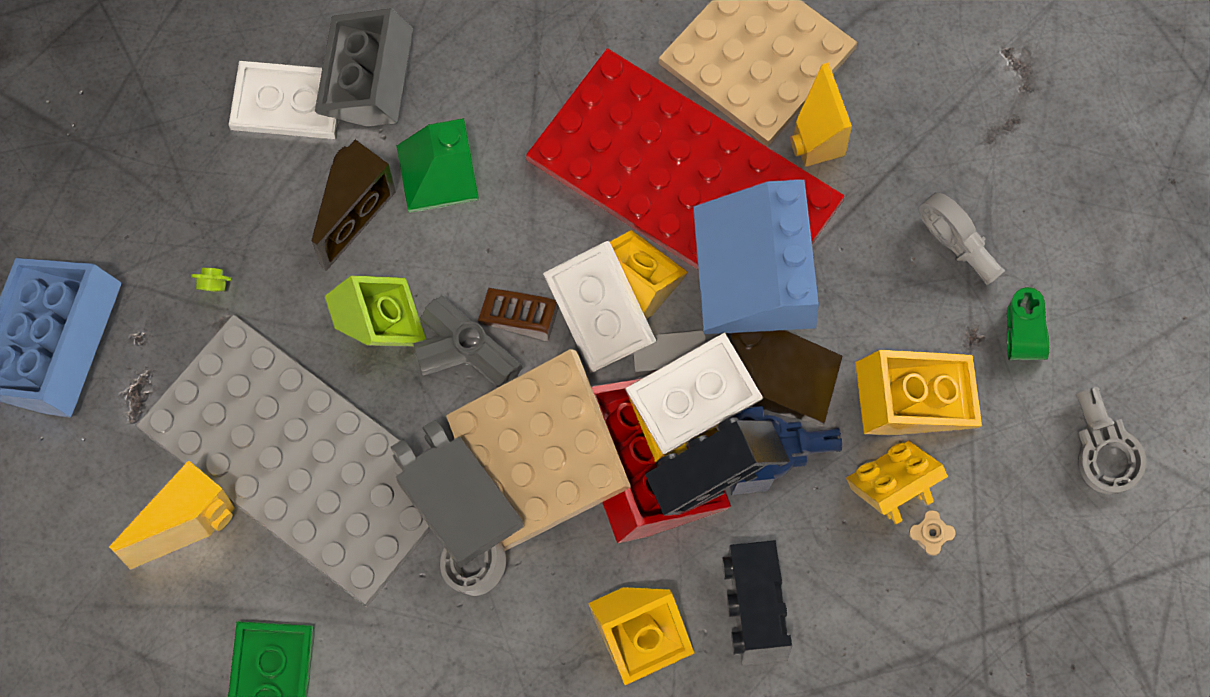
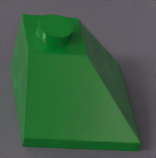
[396,118,479,213]

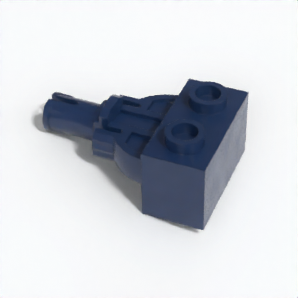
[729,406,842,495]

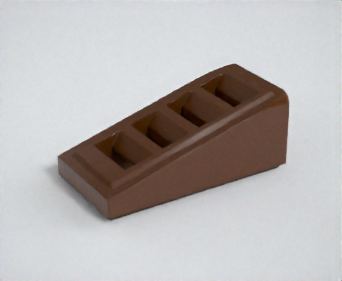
[478,287,559,342]

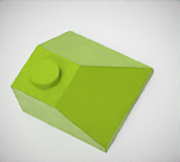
[325,275,426,346]

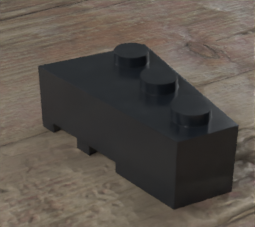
[645,417,790,516]
[722,540,792,665]

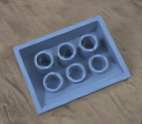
[693,180,819,334]
[0,258,122,417]

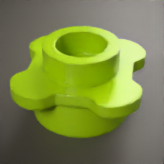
[191,268,231,292]

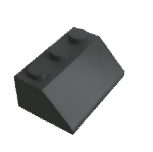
[315,8,413,126]

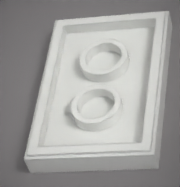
[229,61,339,139]
[543,241,657,373]
[625,332,763,456]

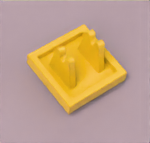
[846,440,948,525]

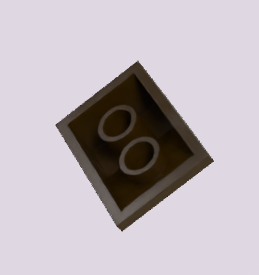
[311,139,396,271]
[730,330,843,426]

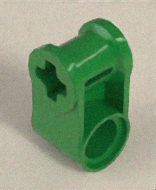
[1006,287,1049,361]

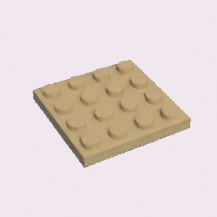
[658,0,858,147]
[446,349,631,551]

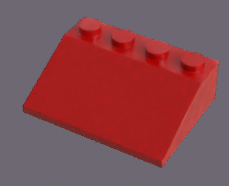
[591,378,731,543]

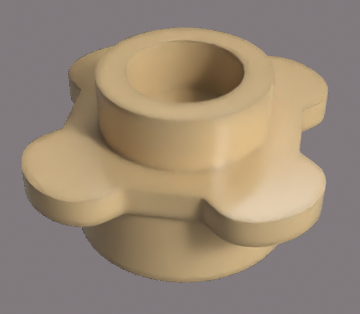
[910,510,956,556]

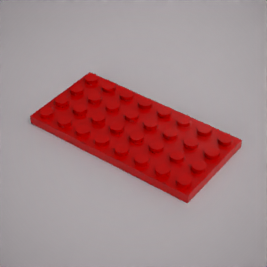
[526,48,845,270]

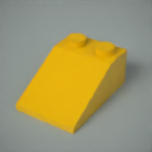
[855,350,982,435]
[109,460,235,570]

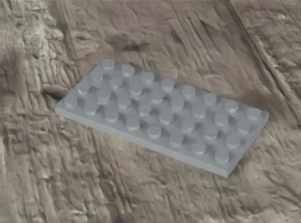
[136,314,431,608]

